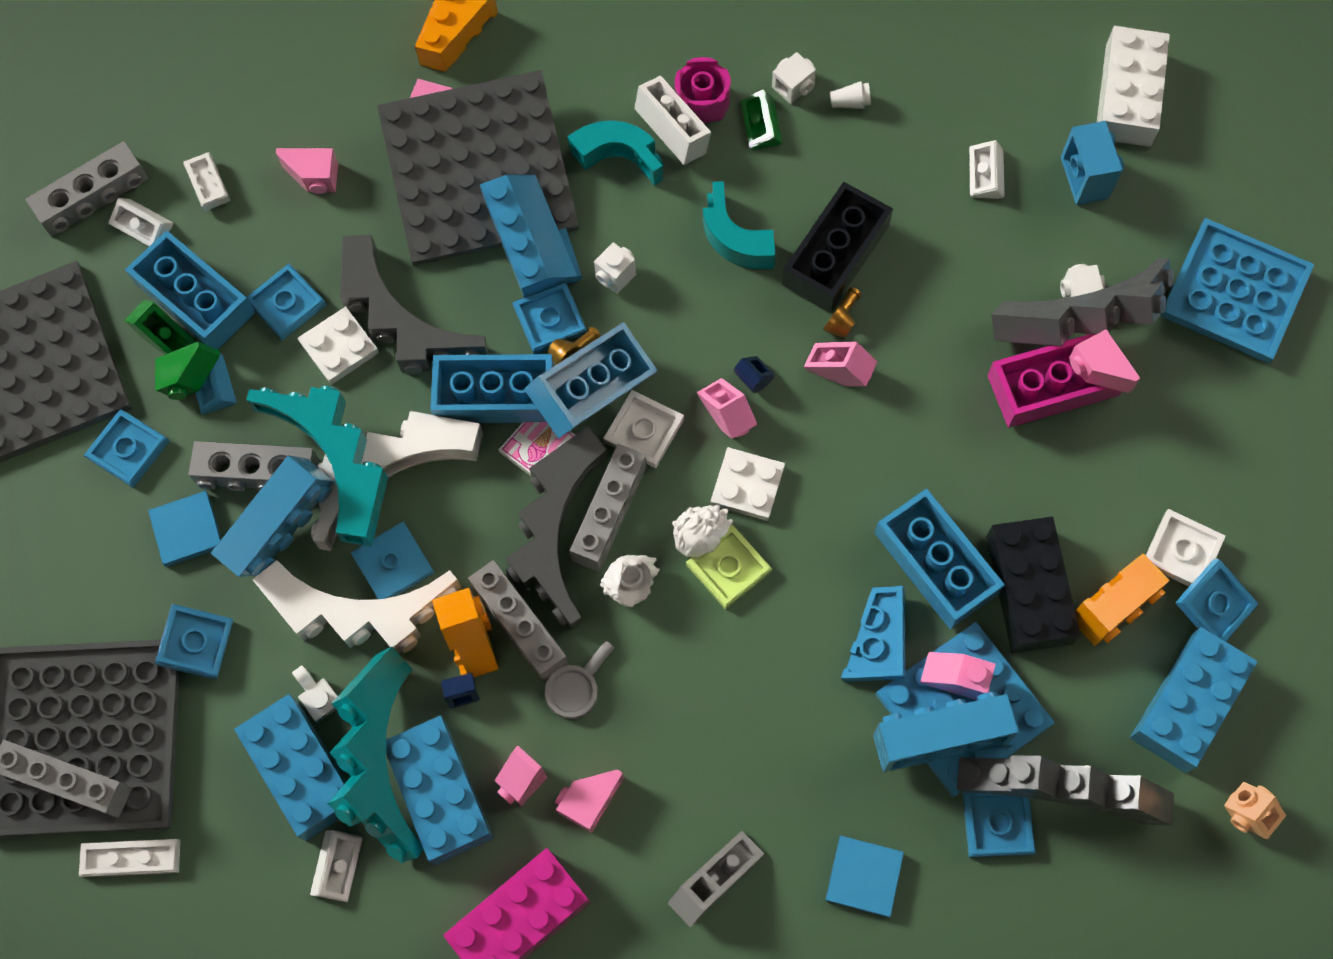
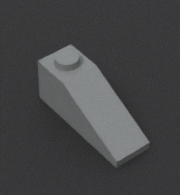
[667,831,764,928]

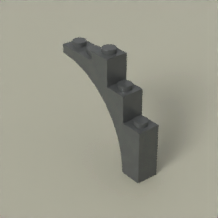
[340,235,489,375]
[991,258,1174,346]
[505,426,607,630]
[956,755,1174,826]

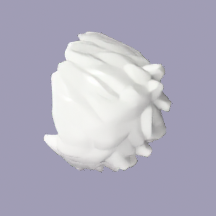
[672,505,733,557]
[600,555,660,607]

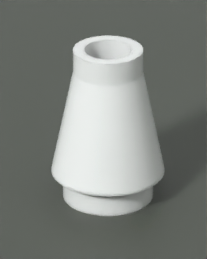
[830,81,871,109]

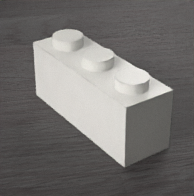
[634,76,711,165]

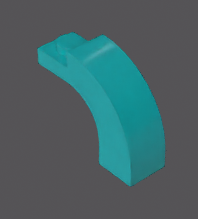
[567,121,664,186]
[703,181,775,269]

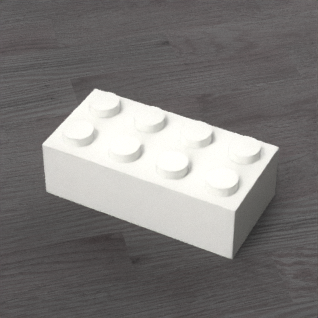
[1097,26,1170,147]

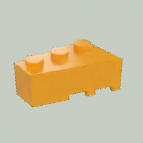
[415,0,498,72]
[1075,553,1170,646]
[432,588,499,677]

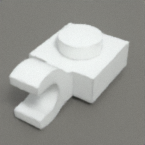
[292,665,338,723]

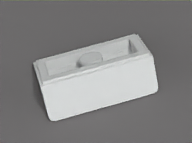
[969,140,1005,199]
[108,198,174,246]
[310,830,363,902]

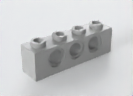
[25,141,149,237]
[188,441,319,491]
[570,444,647,572]
[468,560,569,683]
[0,739,132,818]

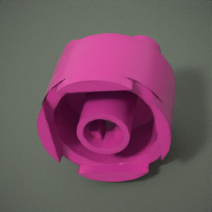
[675,57,731,123]

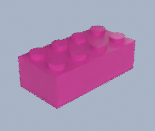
[987,334,1122,428]
[443,848,591,959]

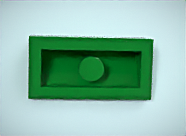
[740,90,783,149]

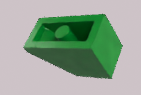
[124,300,196,355]
[155,342,220,400]

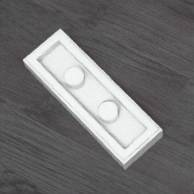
[79,839,181,878]

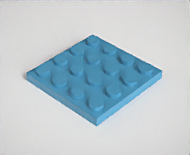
[1160,218,1315,364]
[875,622,1055,798]

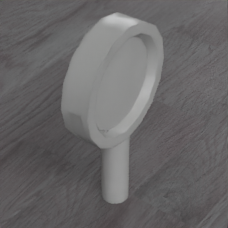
[545,641,614,720]

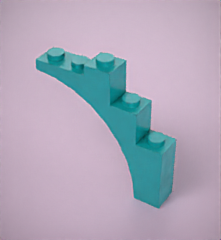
[246,386,388,547]
[328,646,424,863]

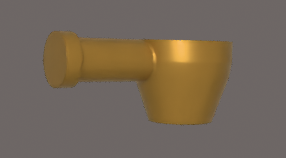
[823,287,861,338]
[548,327,601,365]

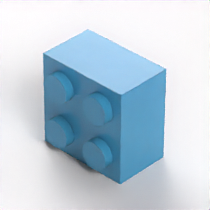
[1061,121,1124,205]

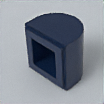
[733,356,775,393]
[441,672,480,709]

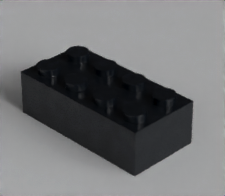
[782,181,893,312]
[986,516,1081,653]

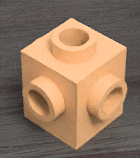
[1224,782,1286,840]

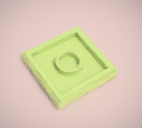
[686,524,772,610]

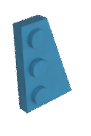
[841,586,905,682]

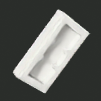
[183,152,231,212]

